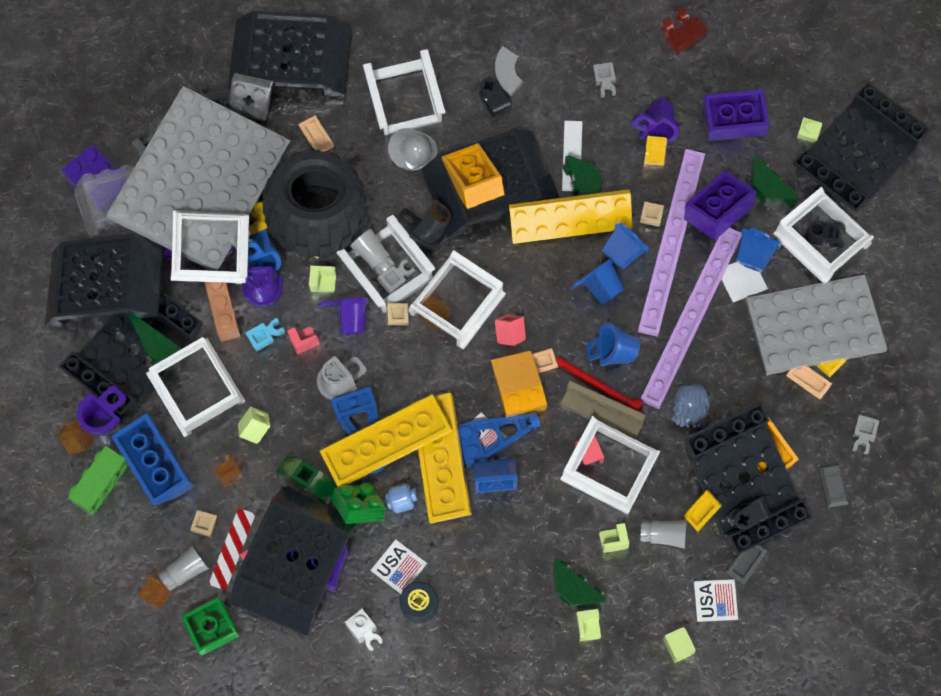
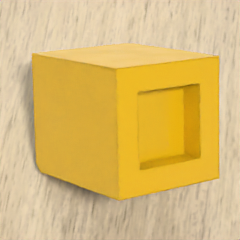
[644,136,667,166]

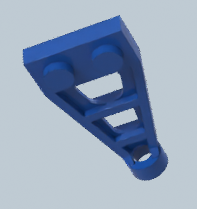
[331,387,386,473]
[458,411,541,468]

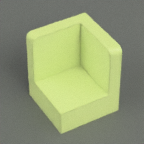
[309,266,337,293]
[238,406,270,444]
[599,523,629,553]
[576,609,601,642]
[663,627,696,663]

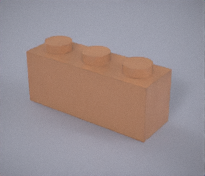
[205,282,241,342]

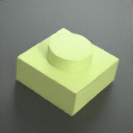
[797,117,822,143]

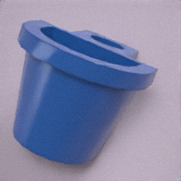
[602,222,650,270]
[737,227,782,272]
[247,229,281,272]
[570,258,625,305]
[587,323,640,366]

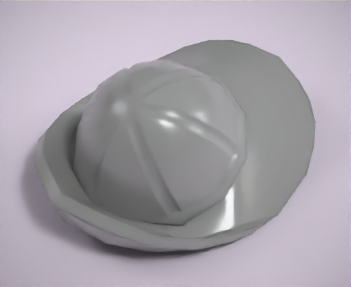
[388,128,438,171]

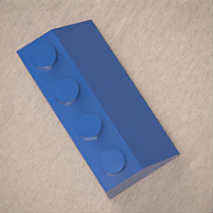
[111,413,195,505]

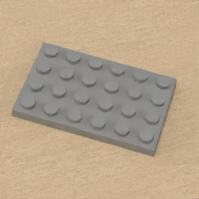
[745,275,887,375]

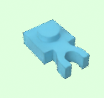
[245,318,285,352]

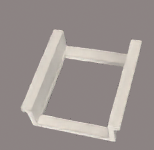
[363,49,445,135]
[772,187,874,284]
[171,210,249,283]
[336,215,435,313]
[408,250,506,350]
[146,337,245,437]
[560,416,660,515]

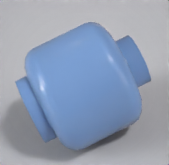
[385,483,418,513]

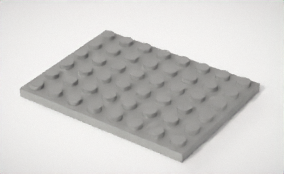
[107,86,290,271]

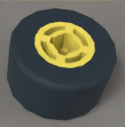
[400,582,438,623]

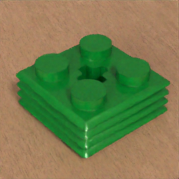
[331,483,387,524]
[181,597,239,656]

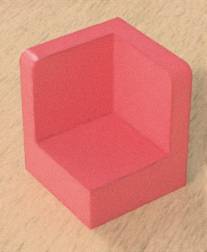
[495,314,526,346]
[287,327,320,355]
[574,435,604,465]

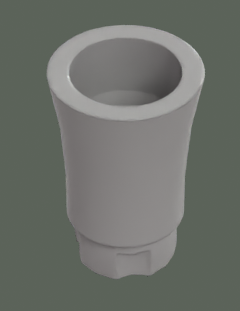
[350,229,395,275]
[640,519,686,549]
[159,545,210,591]

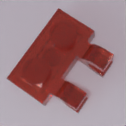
[661,7,708,55]

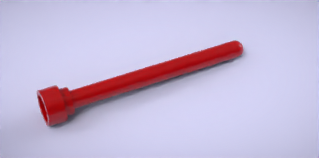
[556,357,644,412]

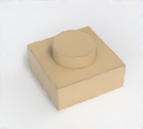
[640,202,664,227]
[386,303,408,325]
[190,510,218,538]

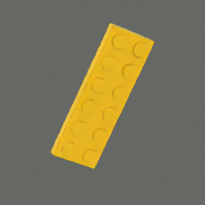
[509,189,632,244]
[411,393,472,524]
[320,394,452,487]

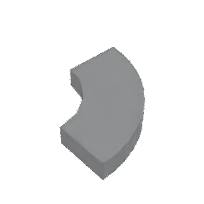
[495,46,522,98]

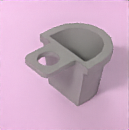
[317,356,367,400]

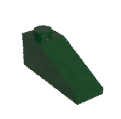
[129,313,181,372]

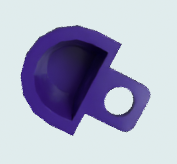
[631,97,679,144]
[242,266,283,307]
[317,298,369,336]
[77,386,126,436]

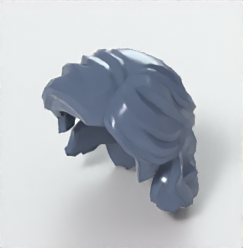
[671,384,711,428]

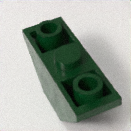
[563,155,602,196]
[751,156,799,208]
[275,455,338,505]
[553,559,607,609]

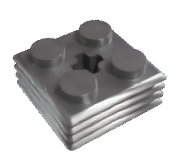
[227,73,273,121]

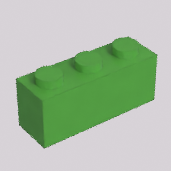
[68,446,129,516]

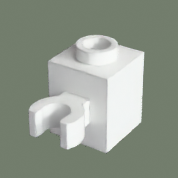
[345,609,382,651]

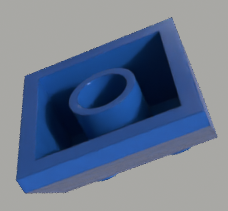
[473,457,517,493]

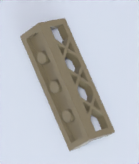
[560,381,646,440]

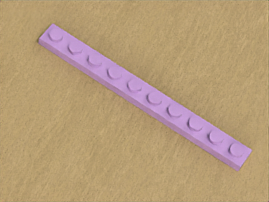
[638,149,705,337]
[641,228,742,409]

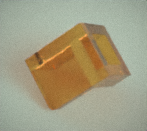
[418,295,451,330]
[56,420,94,455]
[213,454,243,488]
[138,575,171,611]

